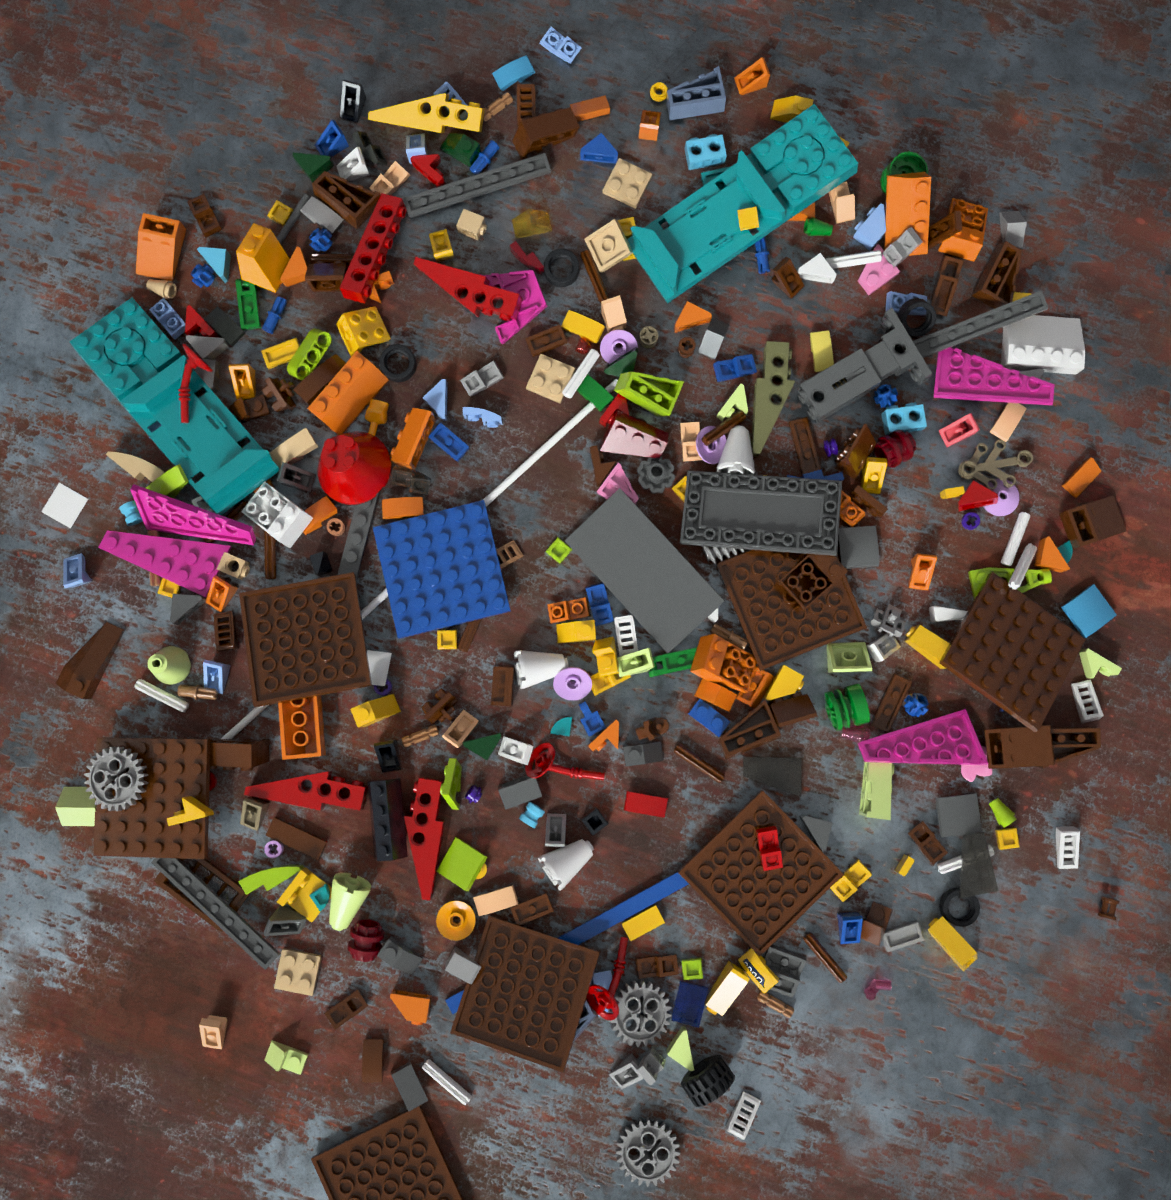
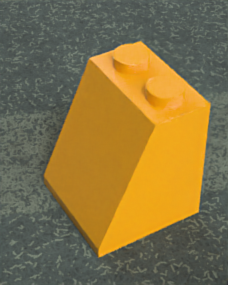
[236,223,290,293]

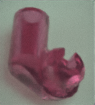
[864,979,892,1000]

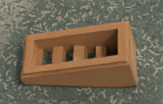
[496,540,523,570]

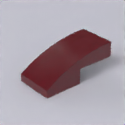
[510,241,544,275]

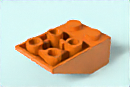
[938,198,988,262]
[136,213,186,282]
[690,634,756,693]

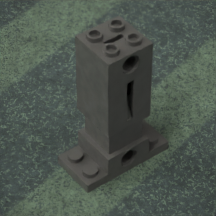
[797,308,932,423]

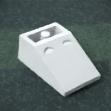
[241,481,313,548]

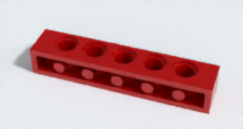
[340,193,407,304]

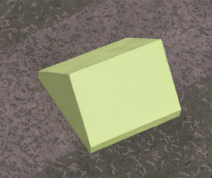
[827,642,872,673]
[55,786,96,826]

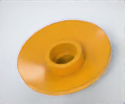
[436,901,476,941]

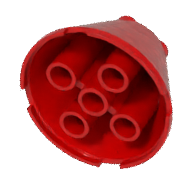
[317,431,392,505]

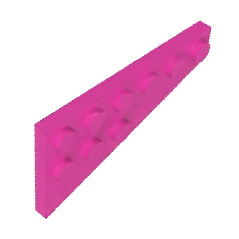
[933,348,1055,405]
[130,484,256,545]
[98,530,232,598]
[858,709,988,765]

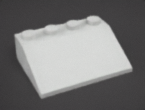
[1001,315,1085,375]

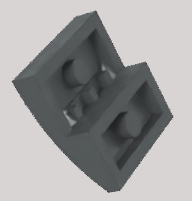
[838,526,879,569]
[936,793,982,837]
[764,945,807,998]

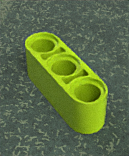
[287,328,331,380]

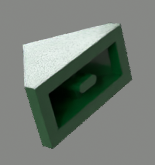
[292,152,334,183]
[604,347,638,377]
[463,733,503,760]

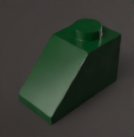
[440,133,481,167]

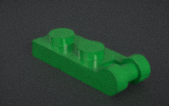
[235,278,261,331]
[648,647,697,677]

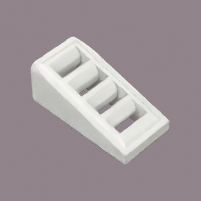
[929,606,968,623]
[614,615,638,656]
[1071,679,1104,723]
[1056,826,1080,869]
[725,1091,761,1140]

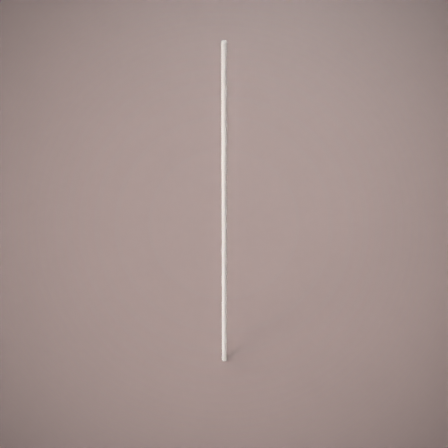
[221,379,618,739]

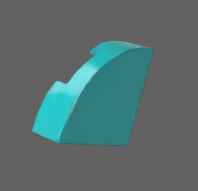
[1057,540,1073,564]
[550,717,572,736]
[309,883,330,911]

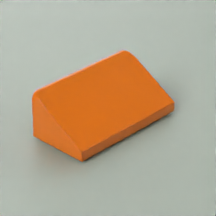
[570,95,610,122]
[1061,457,1101,499]
[736,666,774,709]

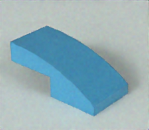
[492,55,535,91]

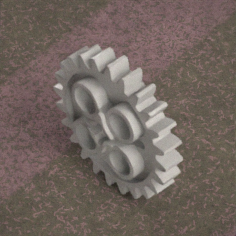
[84,747,148,811]
[608,980,672,1047]
[616,1117,680,1187]

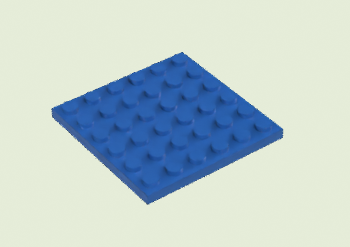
[373,500,511,639]

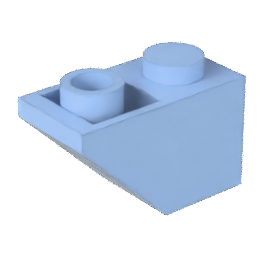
[853,203,886,251]

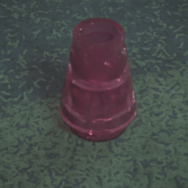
[841,726,871,743]

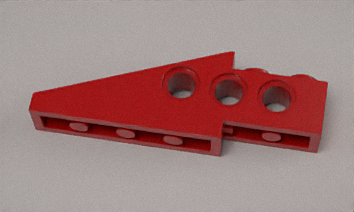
[413,257,523,321]
[244,771,368,811]
[404,777,445,901]

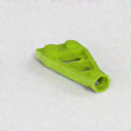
[968,567,1052,599]

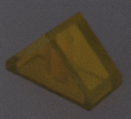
[512,209,552,239]

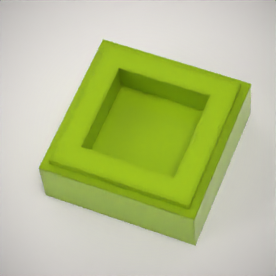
[546,537,572,564]
[681,957,703,980]

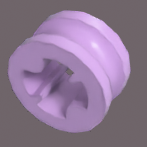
[264,840,284,858]

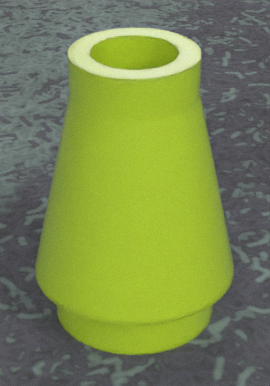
[989,798,1017,828]

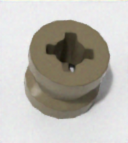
[639,326,658,349]

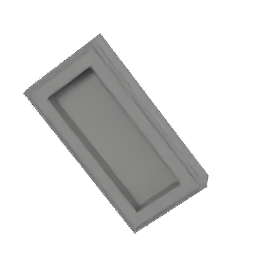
[882,920,924,952]

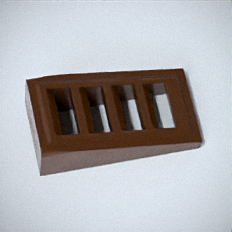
[517,84,536,126]
[213,611,239,652]

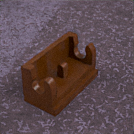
[491,666,515,706]

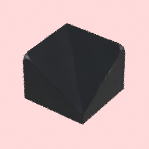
[310,551,332,576]
[581,808,609,835]

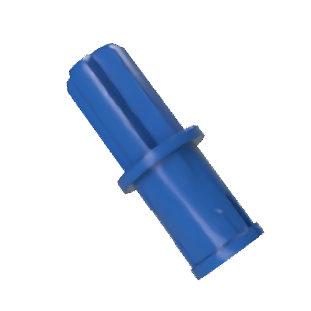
[470,140,500,175]
[755,237,770,274]
[261,296,287,334]

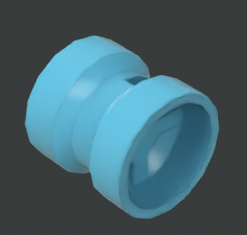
[119,500,143,526]
[519,801,545,828]

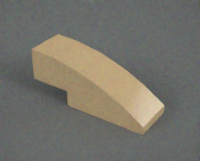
[270,428,319,474]
[106,452,165,482]

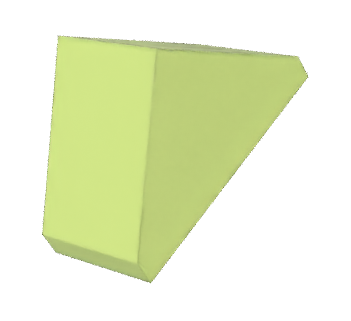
[617,648,655,677]
[666,1026,694,1071]

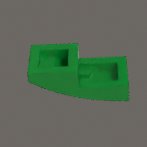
[576,374,614,412]

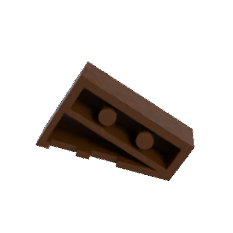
[513,107,580,160]
[312,171,381,229]
[971,241,1022,309]
[718,699,781,760]
[1035,727,1101,768]
[210,739,269,771]

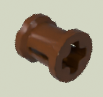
[678,337,696,358]
[1097,896,1120,920]

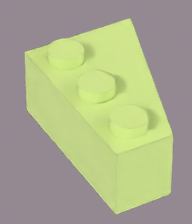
[859,762,894,820]

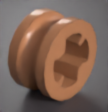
[327,518,345,536]

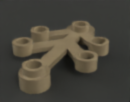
[958,439,1033,491]

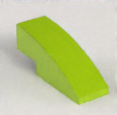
[146,464,189,498]
[238,864,305,895]

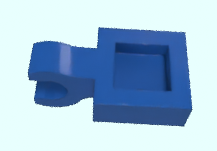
[579,701,606,737]

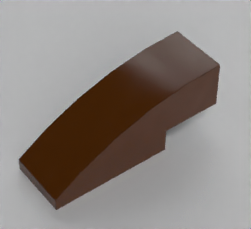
[930,256,964,317]
[293,354,346,406]

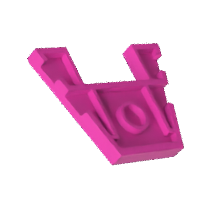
[479,270,547,344]

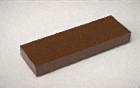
[928,211,962,250]
[788,417,821,475]
[870,673,913,733]
[266,817,327,860]

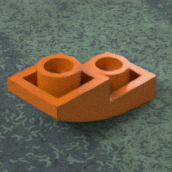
[840,490,866,527]
[303,496,337,535]
[382,497,424,519]
[547,597,591,623]

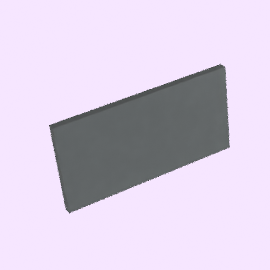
[680,471,842,556]
[565,488,725,653]

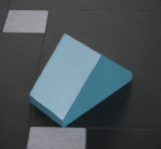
[197,247,231,283]

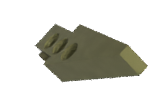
[751,341,795,457]

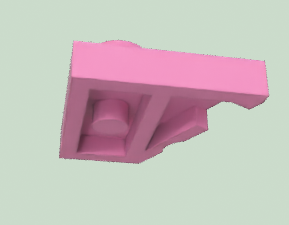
[858,244,900,295]
[597,463,639,504]

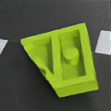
[440,758,462,810]

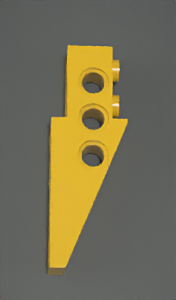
[368,93,485,133]

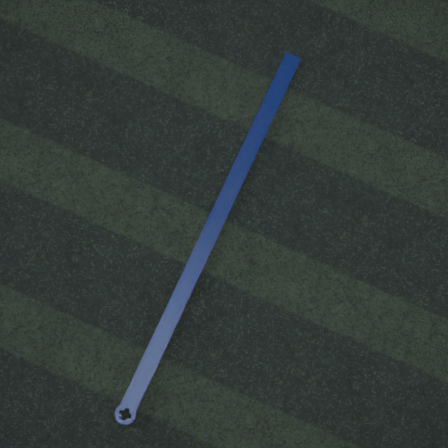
[445,872,689,1014]

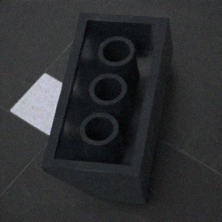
[367,778,408,861]

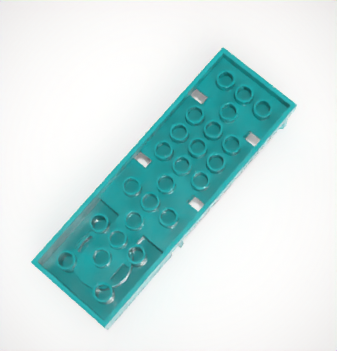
[627,104,858,304]
[70,298,280,515]

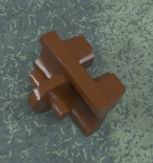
[262,377,296,412]
[421,688,459,725]
[635,717,670,741]

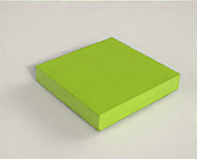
[436,837,487,892]

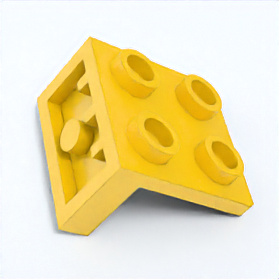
[336,306,390,357]
[277,867,332,922]

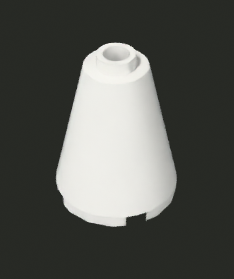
[717,426,755,475]
[514,650,568,689]
[538,839,594,891]

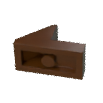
[772,257,805,299]
[228,395,271,423]
[590,445,616,487]
[861,901,893,946]

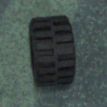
[680,1055,735,1107]

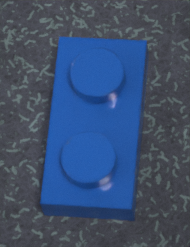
[428,422,470,462]
[688,698,730,737]

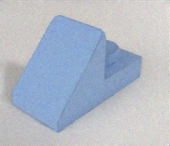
[63,553,92,588]

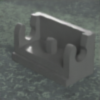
[498,775,542,810]
[391,1063,428,1112]

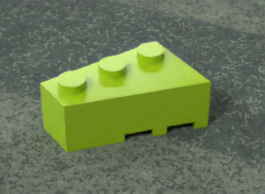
[614,372,684,417]

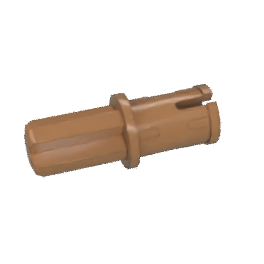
[710,624,748,650]
[178,684,218,700]

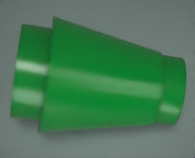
[803,217,833,236]

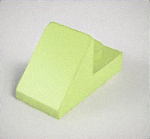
[717,384,748,422]
[1079,648,1122,679]
[265,1040,309,1075]

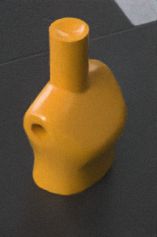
[365,399,389,436]

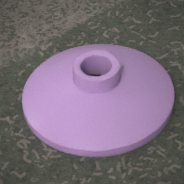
[600,329,638,364]
[696,426,727,464]
[983,479,1019,516]
[553,667,592,700]

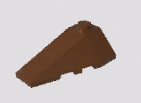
[55,622,125,699]

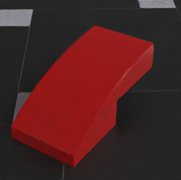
[624,791,668,818]
[756,826,783,871]

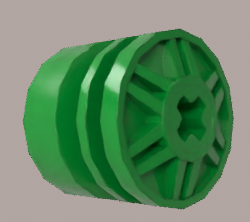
[880,151,929,195]
[825,683,870,731]

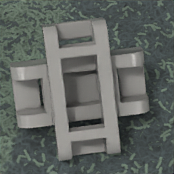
[871,604,906,637]

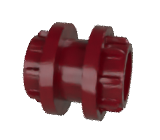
[874,429,916,468]
[347,919,385,962]

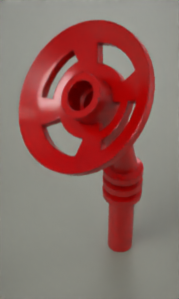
[178,343,213,423]
[525,743,605,781]
[587,937,628,1020]

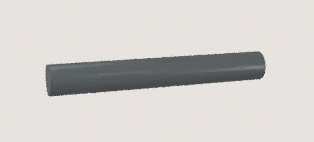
[277,193,310,244]

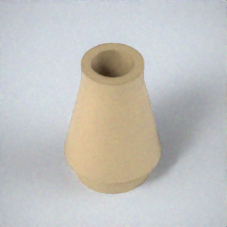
[146,279,177,299]

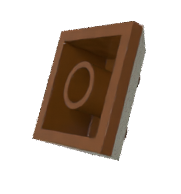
[305,261,349,292]
[768,691,817,727]

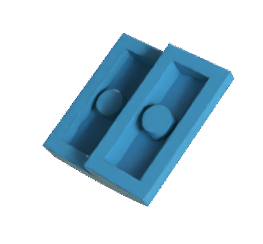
[1061,584,1117,638]

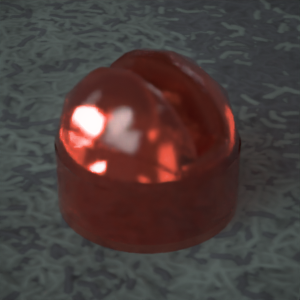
[575,337,591,354]

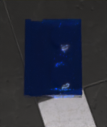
[671,980,708,1028]

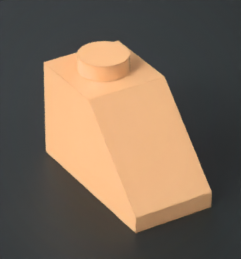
[601,295,627,333]

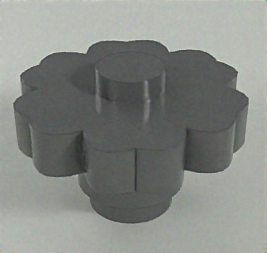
[637,457,675,494]

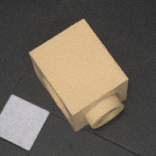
[456,209,487,241]
[217,552,250,580]

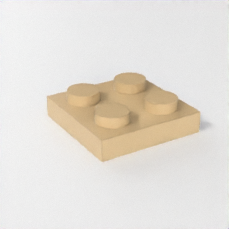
[603,158,652,209]
[584,219,633,273]
[526,354,575,404]
[274,948,322,996]

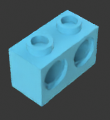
[684,134,727,170]
[881,402,927,436]

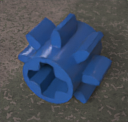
[309,228,333,252]
[191,264,215,288]
[874,384,898,408]
[904,693,929,717]

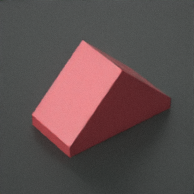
[939,413,980,447]

